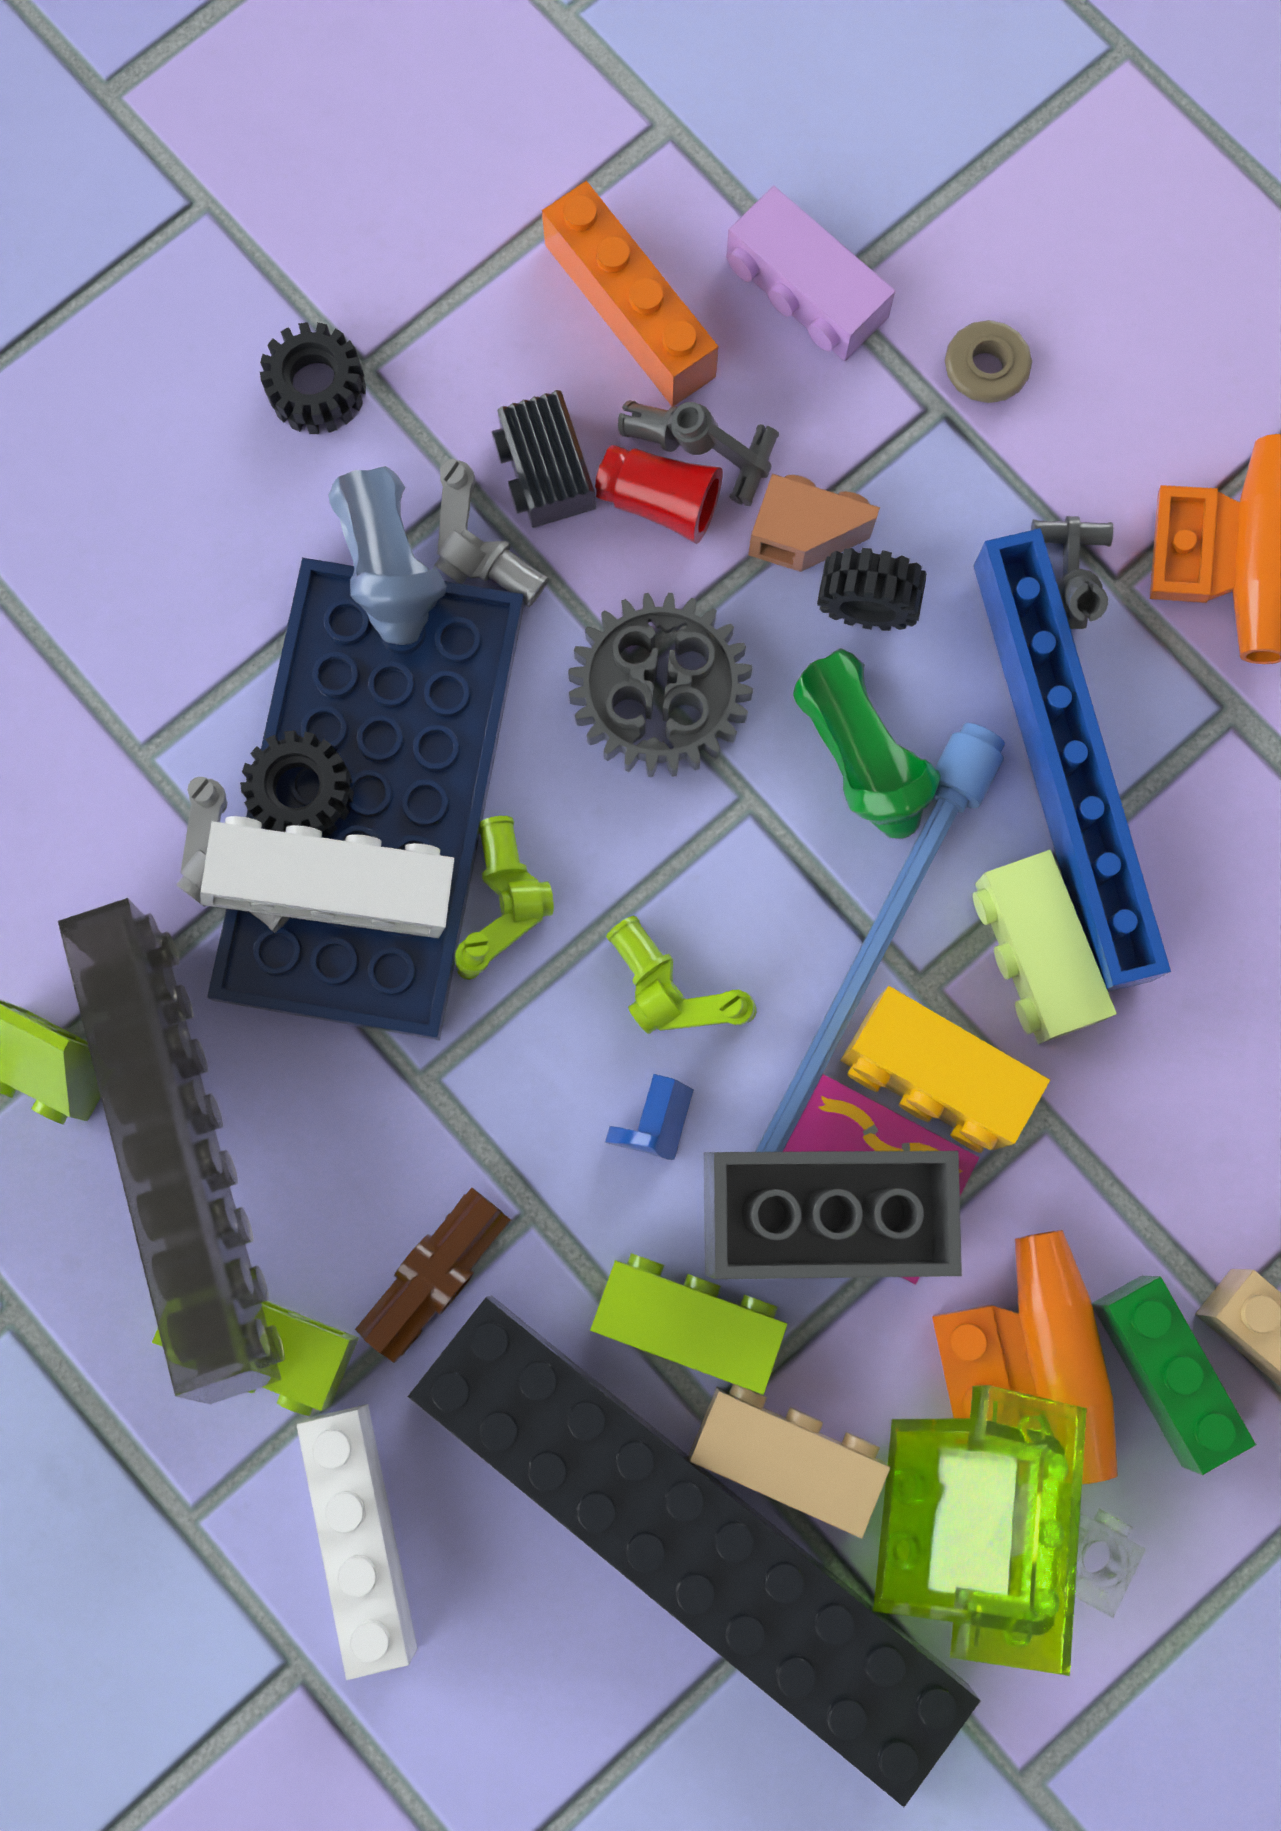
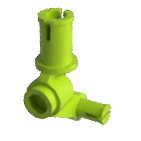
[455,816,554,980]
[606,915,757,1034]

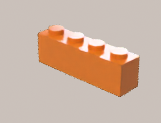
[542,180,719,407]

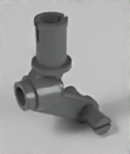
[618,400,779,506]
[1031,516,1113,629]

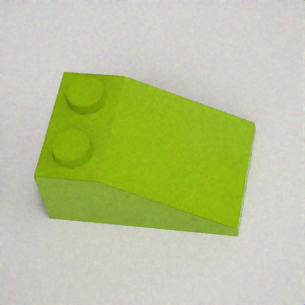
[0,999,122,1125]

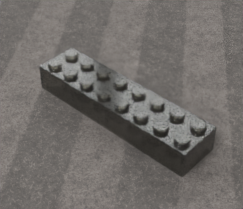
[58,898,285,1404]

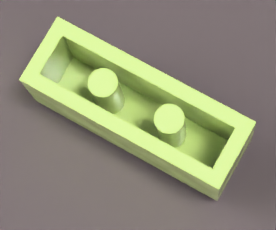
[973,849,1117,1044]

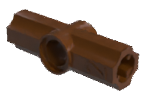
[355,1188,512,1363]

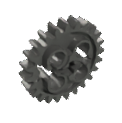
[568,593,753,777]

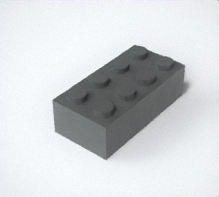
[704,1151,962,1279]

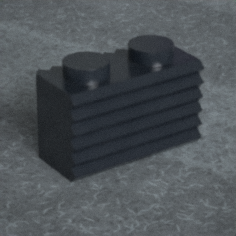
[491,390,596,528]

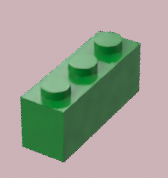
[1092,1275,1256,1475]

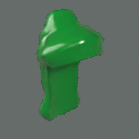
[793,648,941,839]

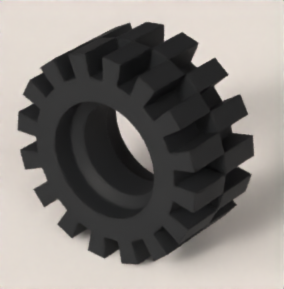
[260,322,366,434]
[817,548,927,631]
[240,730,354,834]

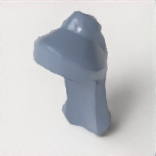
[328,466,447,645]

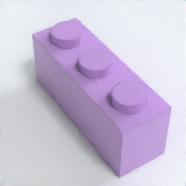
[726,185,896,361]

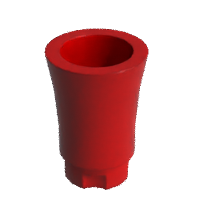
[595,445,723,544]

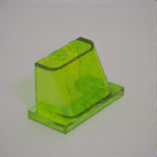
[873,1385,1087,1676]

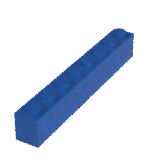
[973,528,1171,992]

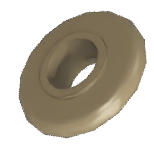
[944,320,1032,403]

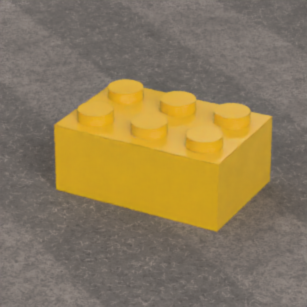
[840,986,1050,1153]

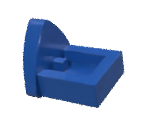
[605,1074,694,1160]

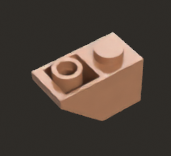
[748,474,880,572]

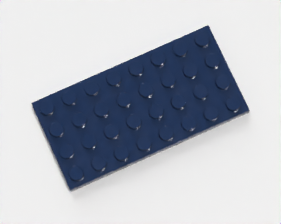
[207,557,524,1040]

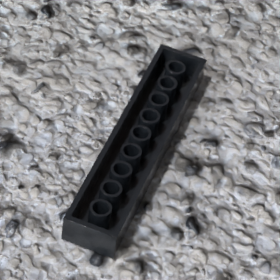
[407,1295,981,1807]

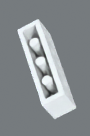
[200,816,454,938]
[296,1404,417,1680]

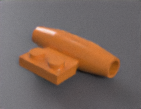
[1150,434,1281,664]
[932,1230,1118,1485]

